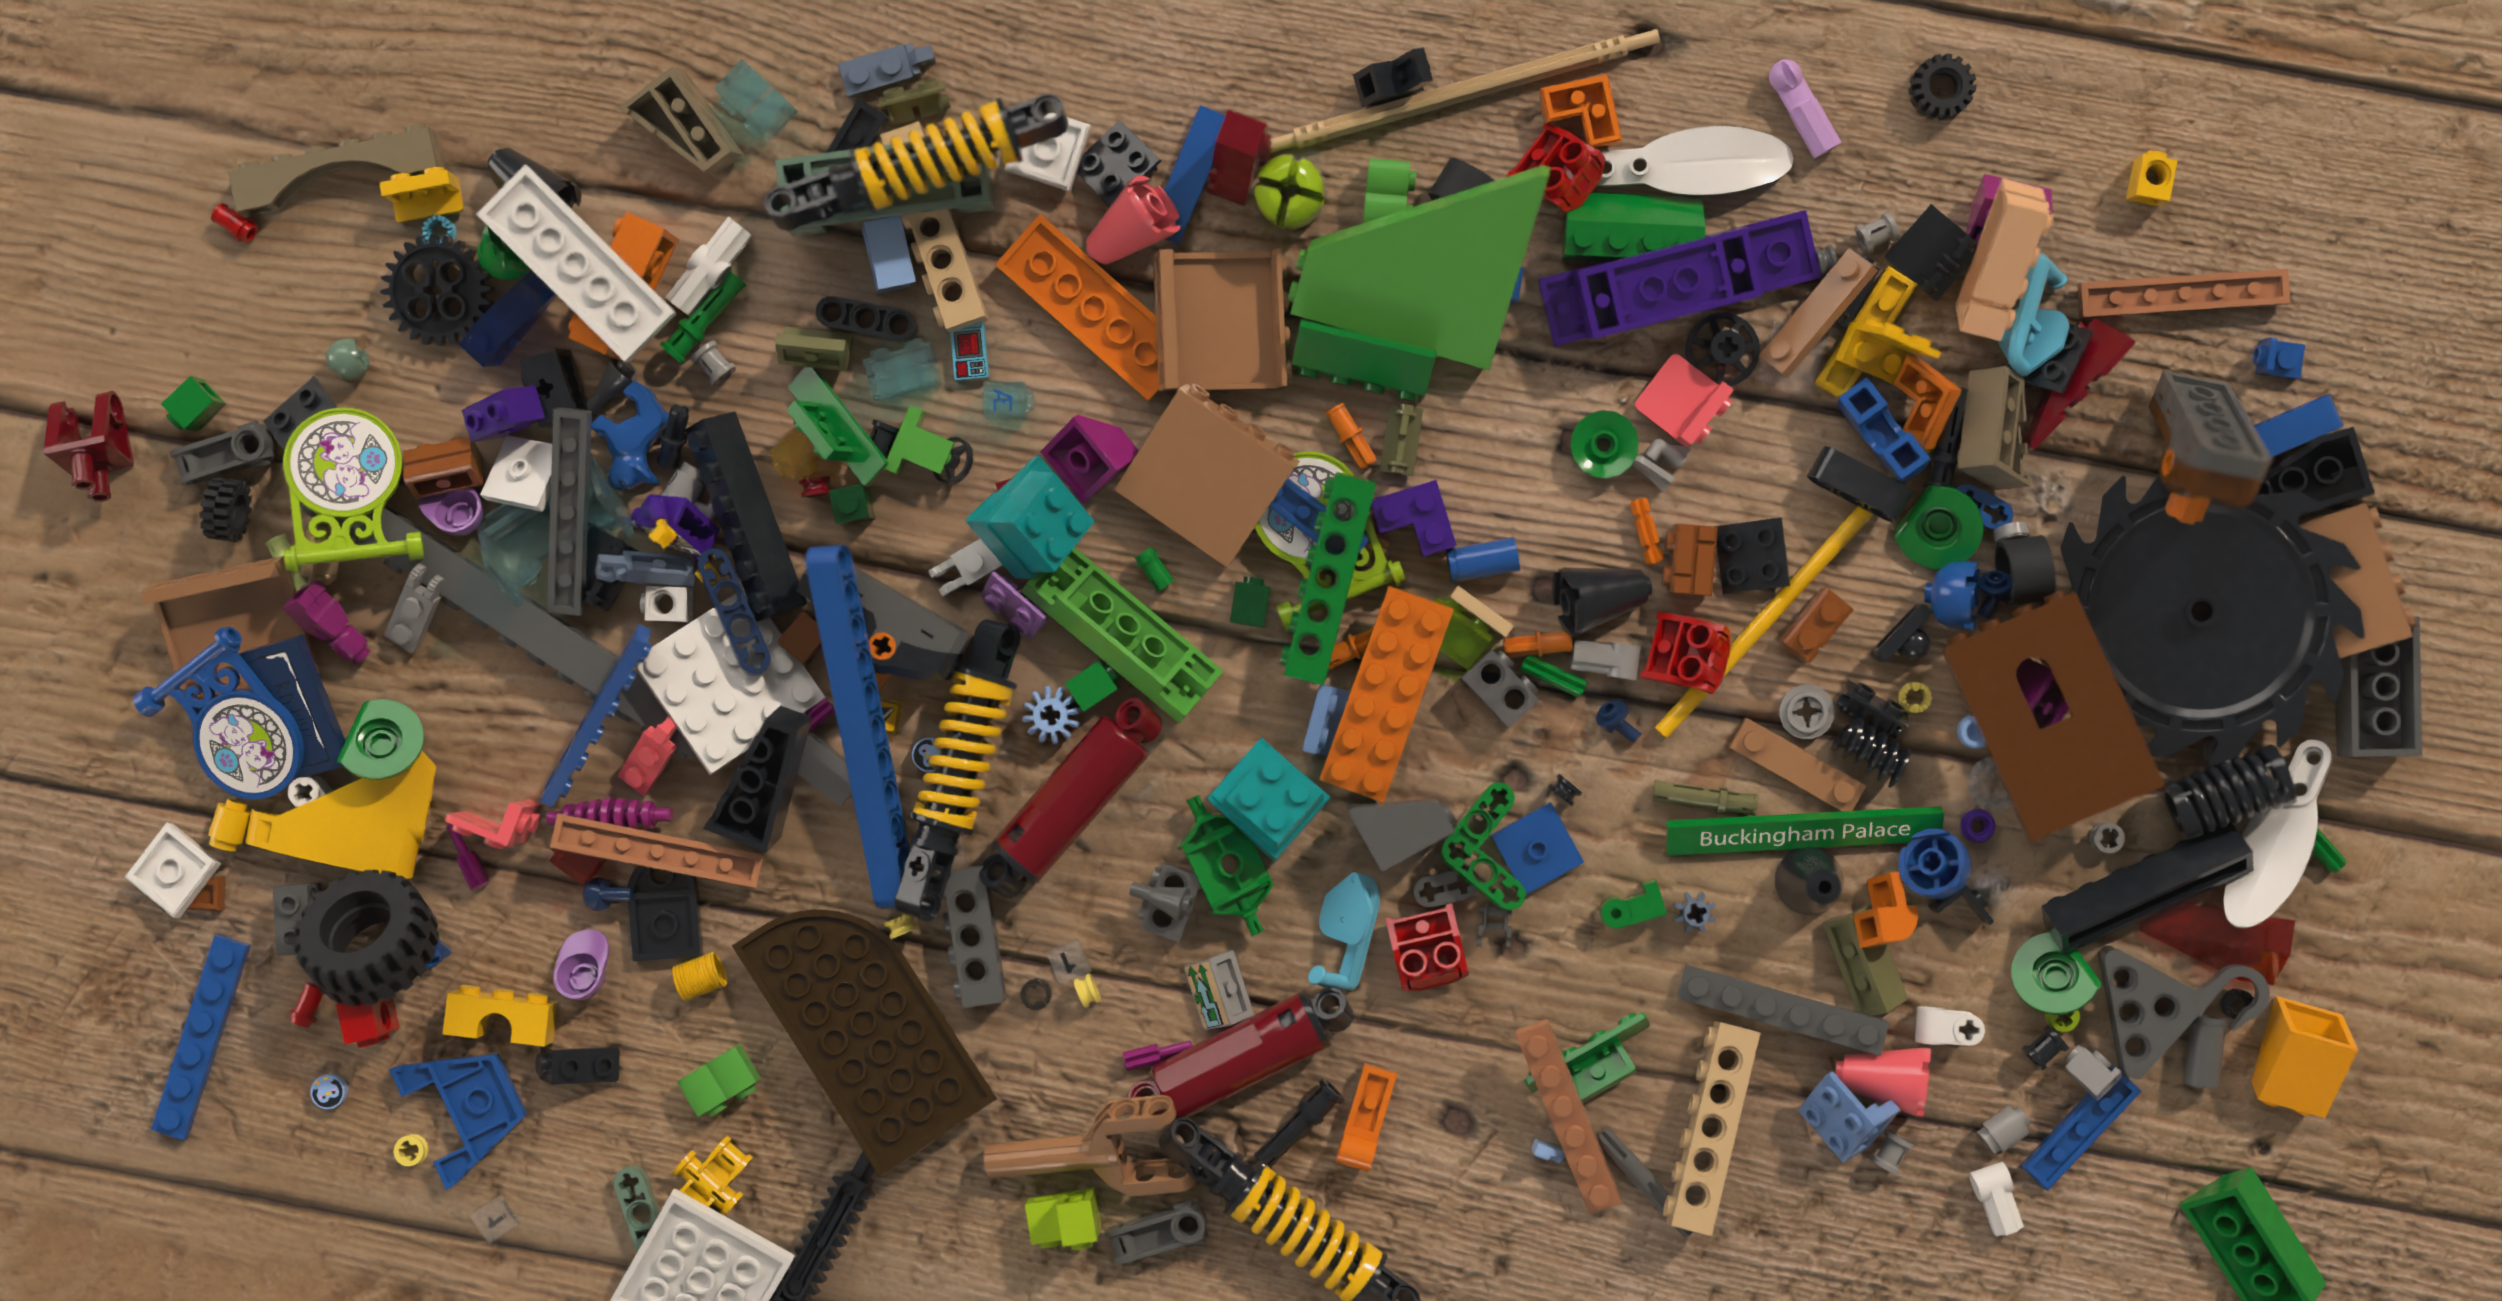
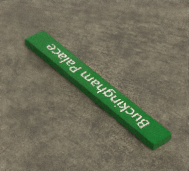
[1665,806,1944,856]

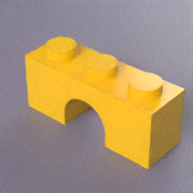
[443,985,558,1047]

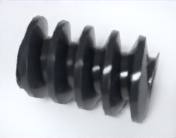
[1831,717,1911,788]

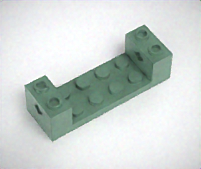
[775,142,996,237]

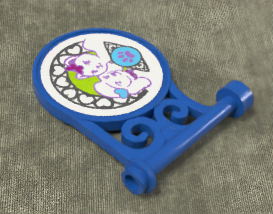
[133,627,304,799]

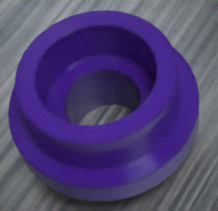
[1960,809,1996,843]

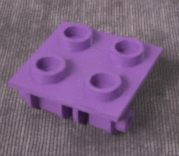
[980,571,1050,640]

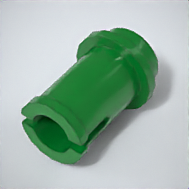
[1134,547,1175,592]

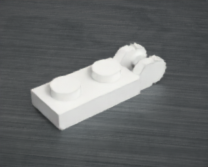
[928,539,1003,597]

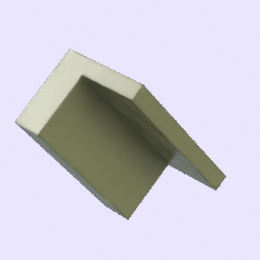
[775,327,853,371]

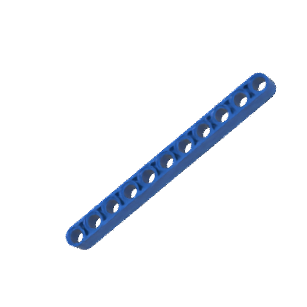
[806,545,910,909]

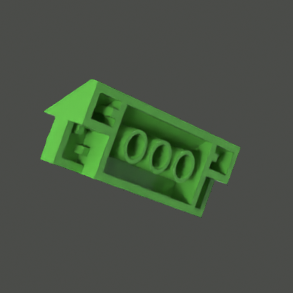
[1021,547,1223,724]

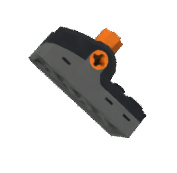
[797,566,974,695]

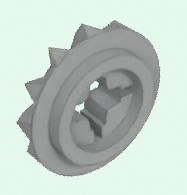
[1778,684,1834,739]

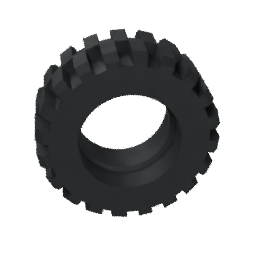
[293,870,439,1006]

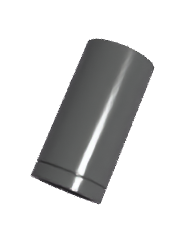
[2183,1015,2227,1089]

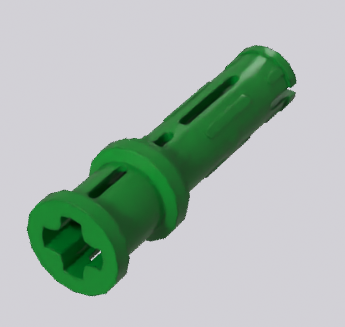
[659,270,746,365]

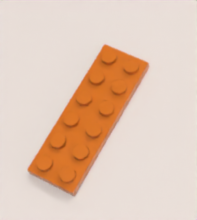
[995,214,1159,402]
[1319,585,1454,803]

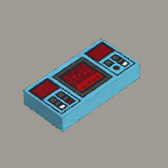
[950,322,990,381]

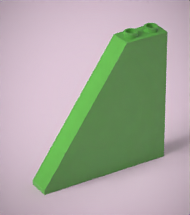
[1287,165,1550,370]

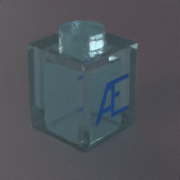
[983,382,1034,419]

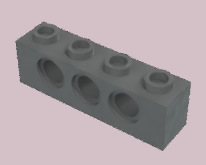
[942,864,1007,1008]

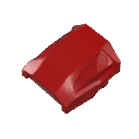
[1506,123,1606,213]
[1640,612,1731,694]
[1385,903,1469,991]

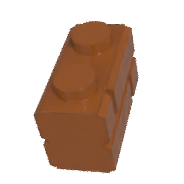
[404,437,483,499]
[1662,524,1718,596]
[1777,588,1854,663]

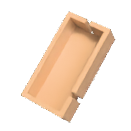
[1955,178,2053,341]

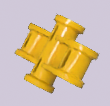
[672,1135,753,1216]

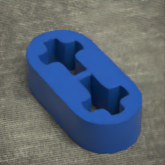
[1955,484,2013,531]

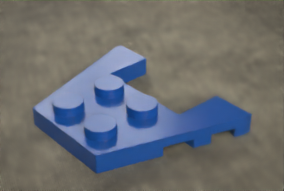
[389,1053,528,1190]

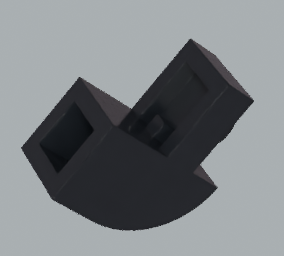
[1353,47,1433,108]

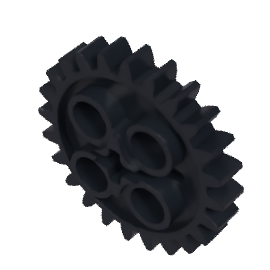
[380,234,495,346]

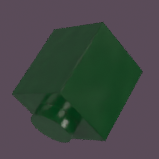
[829,483,875,526]
[1230,576,1270,628]

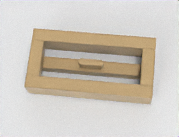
[1448,586,1514,638]

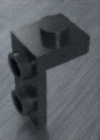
[535,1044,620,1085]

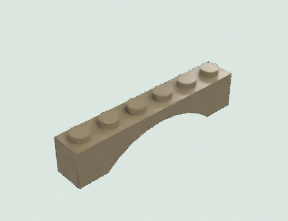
[228,124,446,217]

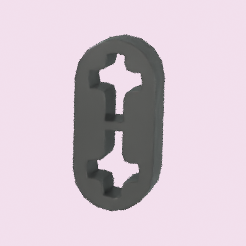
[1413,868,1477,907]

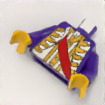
[631,494,720,585]

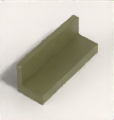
[1823,904,1907,1016]

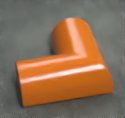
[1539,74,1622,150]
[1894,354,1962,449]

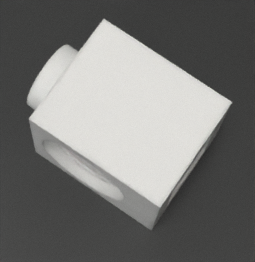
[640,586,694,622]

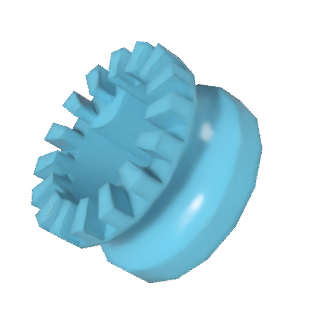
[422,215,457,243]

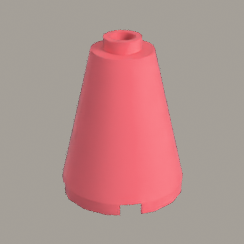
[1086,175,1180,265]
[1836,1047,1931,1118]

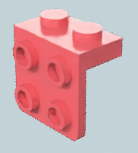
[1634,354,1734,447]
[445,800,542,849]

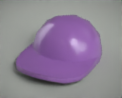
[419,487,484,536]
[554,929,609,1001]

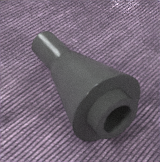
[587,358,638,415]
[1129,882,1194,921]

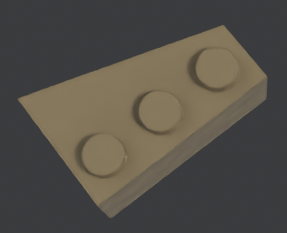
[619,67,744,175]
[1957,366,2031,490]

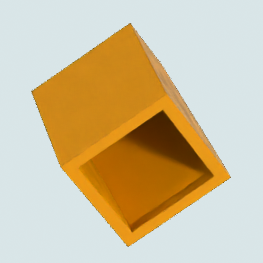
[2251,996,2358,1118]

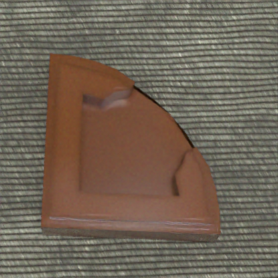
[186,876,226,911]

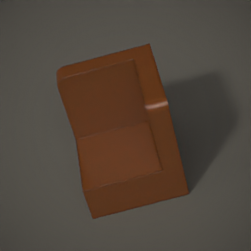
[777,611,822,664]

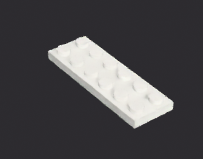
[477,164,677,363]

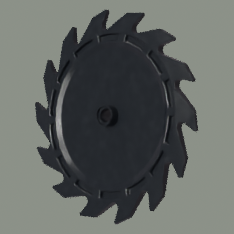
[2044,473,2365,766]

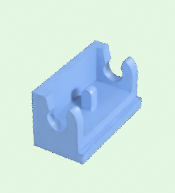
[862,215,916,295]

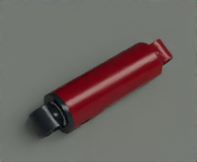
[979,698,1162,898]
[1127,987,1354,1120]

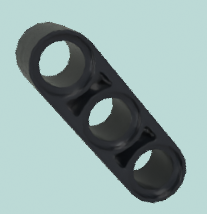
[816,296,918,343]
[1807,446,1913,523]

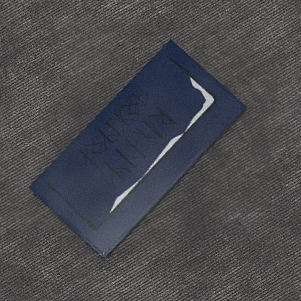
[239,634,345,780]

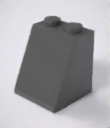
[1347,798,1457,872]

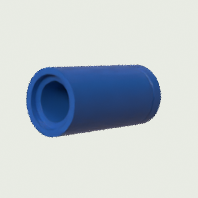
[1446,537,1520,583]

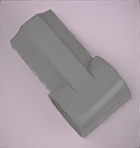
[1570,640,1641,680]

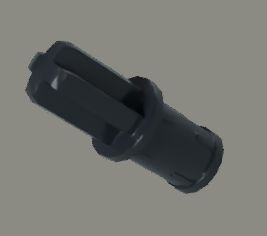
[657,405,689,469]

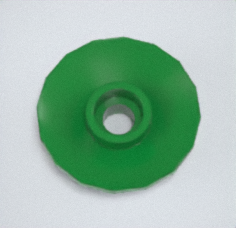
[1570,410,1639,479]

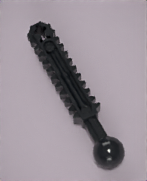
[769,1152,876,1301]

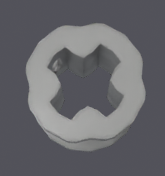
[1855,212,1900,255]
[691,340,736,386]
[1871,1130,1914,1175]

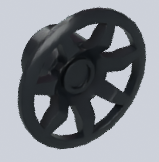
[1685,313,1760,386]

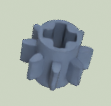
[1673,891,1716,933]

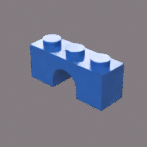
[1837,377,1930,484]

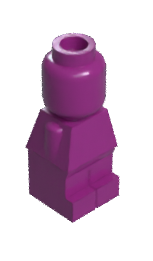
[282,580,371,664]

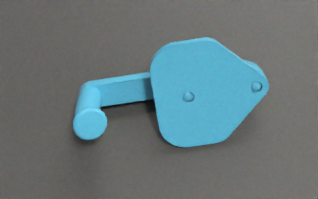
[1998,253,2069,376]
[1308,872,1380,991]

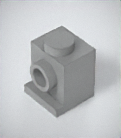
[2065,1045,2122,1101]

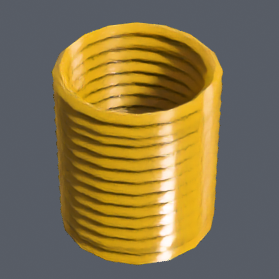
[672,952,727,1001]

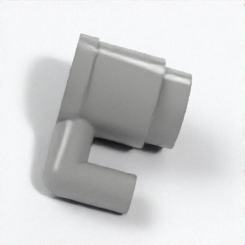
[661,462,717,521]

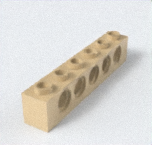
[880,121,989,333]
[1663,1021,1761,1236]

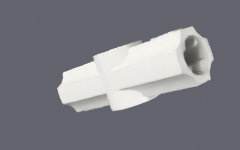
[665,217,753,316]

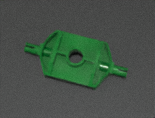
[1177,795,1273,937]

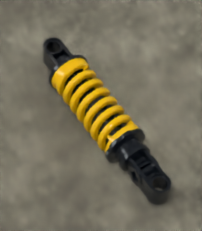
[765,94,1068,231]
[895,619,1021,922]
[1159,1118,1421,1301]

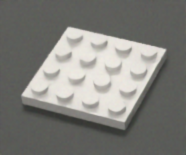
[634,588,826,776]
[610,1188,795,1301]

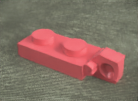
[617,716,678,797]

